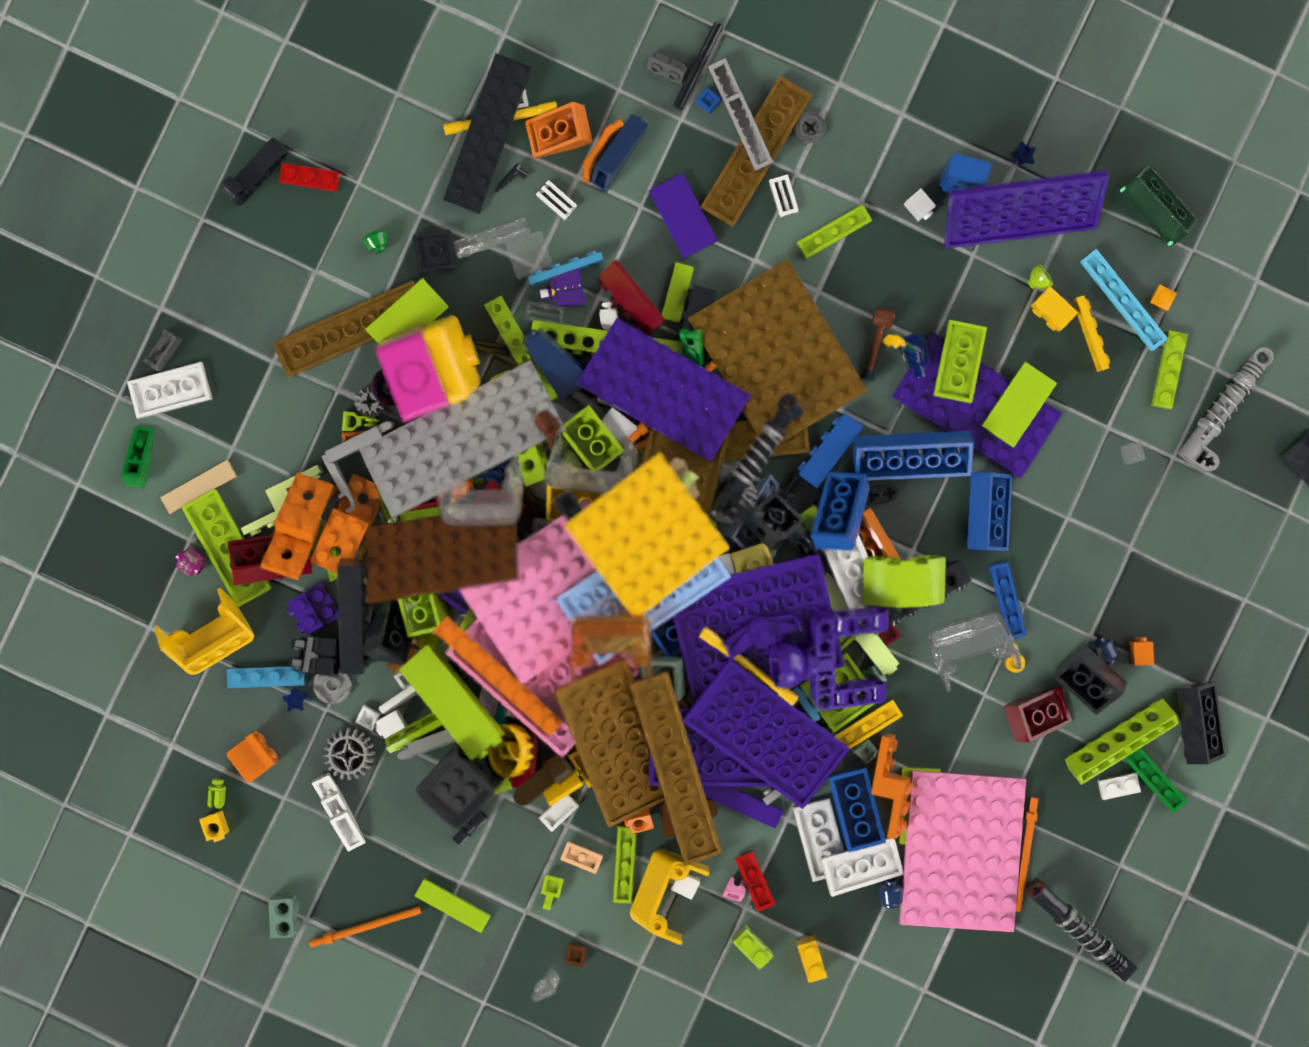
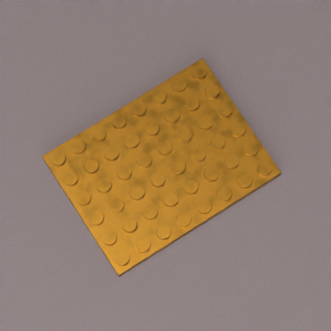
[688,258,868,444]

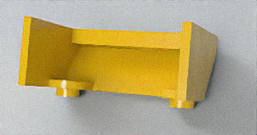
[154,588,254,675]
[630,848,709,945]

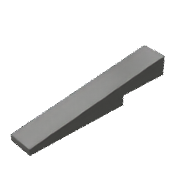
[708,58,773,171]

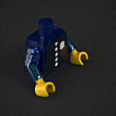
[882,333,929,379]

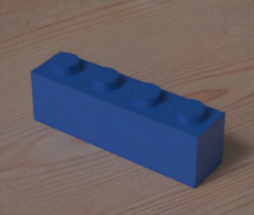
[797,413,864,488]

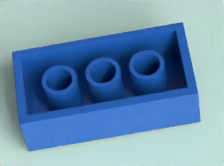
[811,472,870,551]
[828,765,886,853]

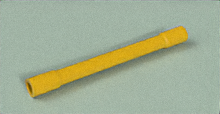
[443,101,557,135]
[699,627,799,705]

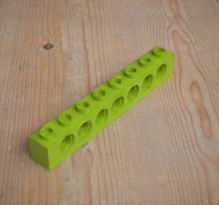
[531,320,683,357]

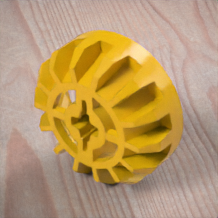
[488,724,533,777]

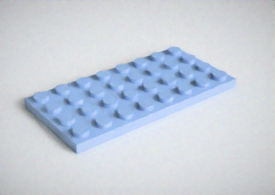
[556,557,731,665]

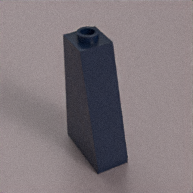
[591,114,648,193]
[524,328,586,400]

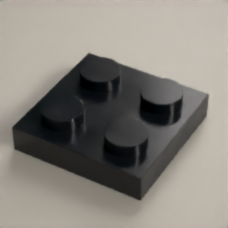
[413,230,457,274]

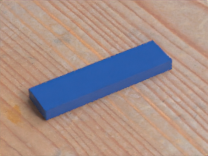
[989,561,1027,640]

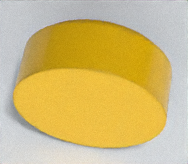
[1005,653,1025,673]

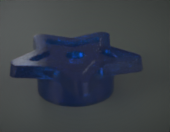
[1012,141,1036,166]
[282,687,307,711]

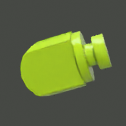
[207,778,226,809]

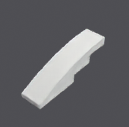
[312,772,365,851]

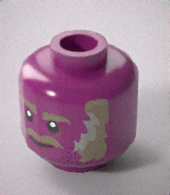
[175,548,206,576]

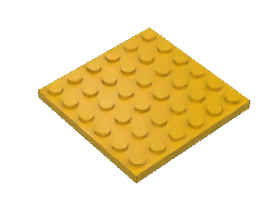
[564,453,729,620]

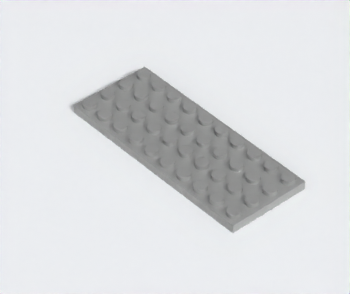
[359,360,566,518]

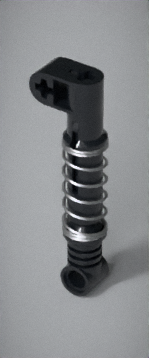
[711,394,804,525]
[1024,877,1138,983]

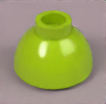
[1027,264,1053,290]

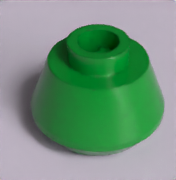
[363,230,388,254]

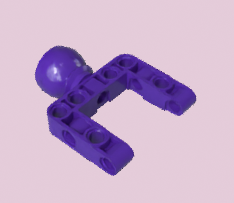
[769,607,889,710]

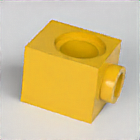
[199,810,230,842]

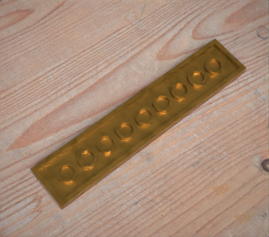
[629,671,722,865]

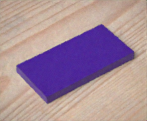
[648,173,718,259]

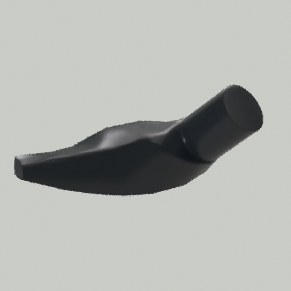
[495,163,528,192]

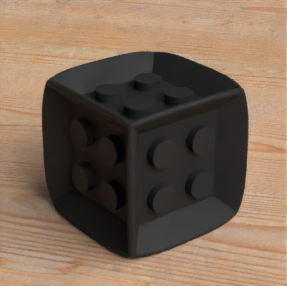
[416,743,506,829]

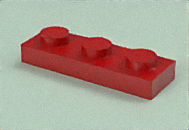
[279,163,340,192]
[735,850,775,912]

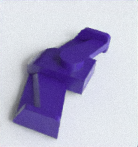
[723,613,803,660]

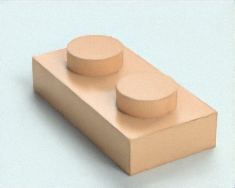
[560,841,603,874]

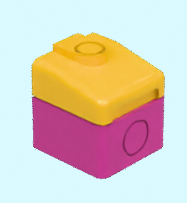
[376,315,481,422]

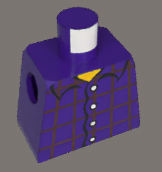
[540,268,586,307]

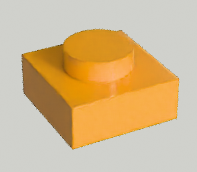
[1149,285,1177,311]

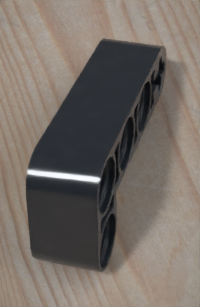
[219,137,289,206]

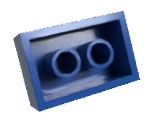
[938,153,992,193]

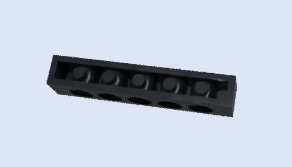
[861,560,972,635]

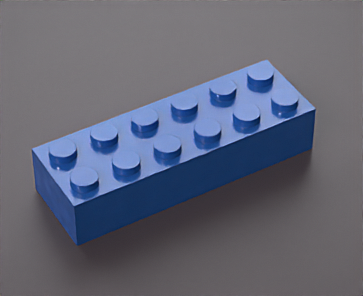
[853,431,974,481]

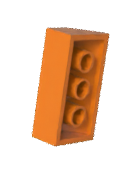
[858,507,901,561]

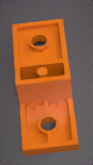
[261,473,334,580]
[310,474,384,573]
[871,733,913,839]

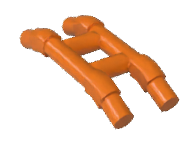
[582,119,624,183]

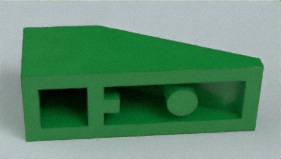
[121,426,155,489]

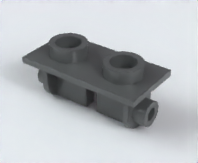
[646,52,688,84]

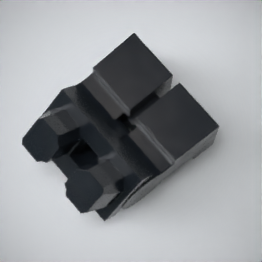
[288,637,340,678]

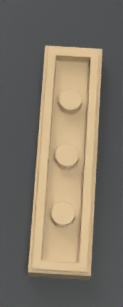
[160,460,238,514]

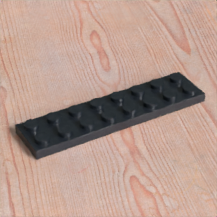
[443,53,532,214]

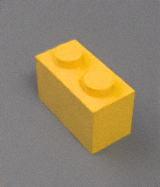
[1030,287,1078,331]
[796,935,827,983]

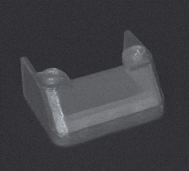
[544,433,638,493]
[434,457,523,525]
[928,612,1021,692]

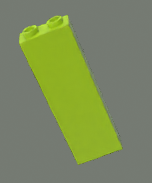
[399,644,506,761]

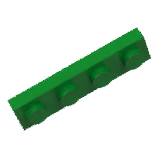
[1124,748,1188,814]

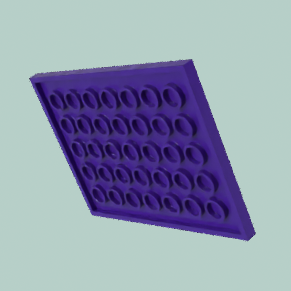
[673,553,845,703]

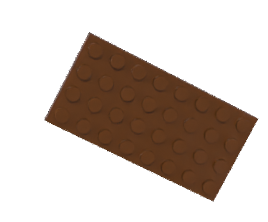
[365,504,520,603]

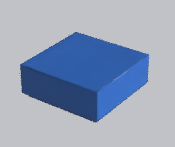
[695,86,722,115]

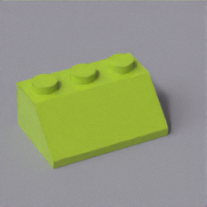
[561,405,624,475]
[398,594,450,637]

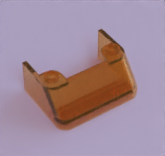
[571,615,652,683]

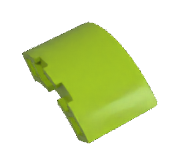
[863,555,946,607]

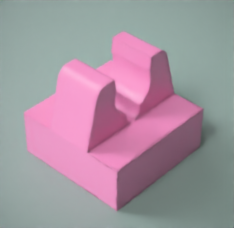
[723,877,746,902]

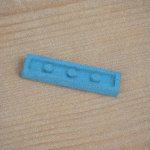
[528,251,604,287]
[227,666,306,688]

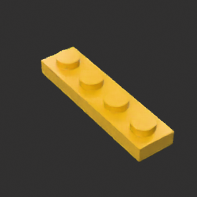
[1072,295,1110,372]
[833,699,903,749]

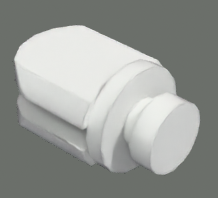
[599,302,619,331]

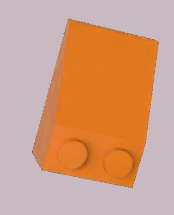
[525,102,593,158]

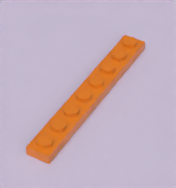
[433,616,564,736]

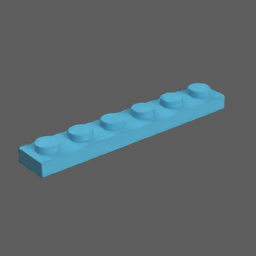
[1080,249,1168,351]

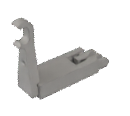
[321,421,395,512]
[398,674,459,760]

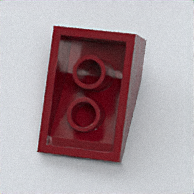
[1004,686,1072,743]

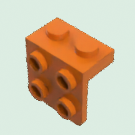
[227,730,279,783]

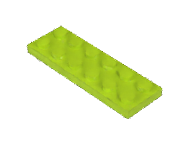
[181,488,273,608]

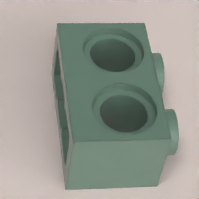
[268,895,300,939]

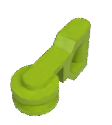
[342,412,380,432]

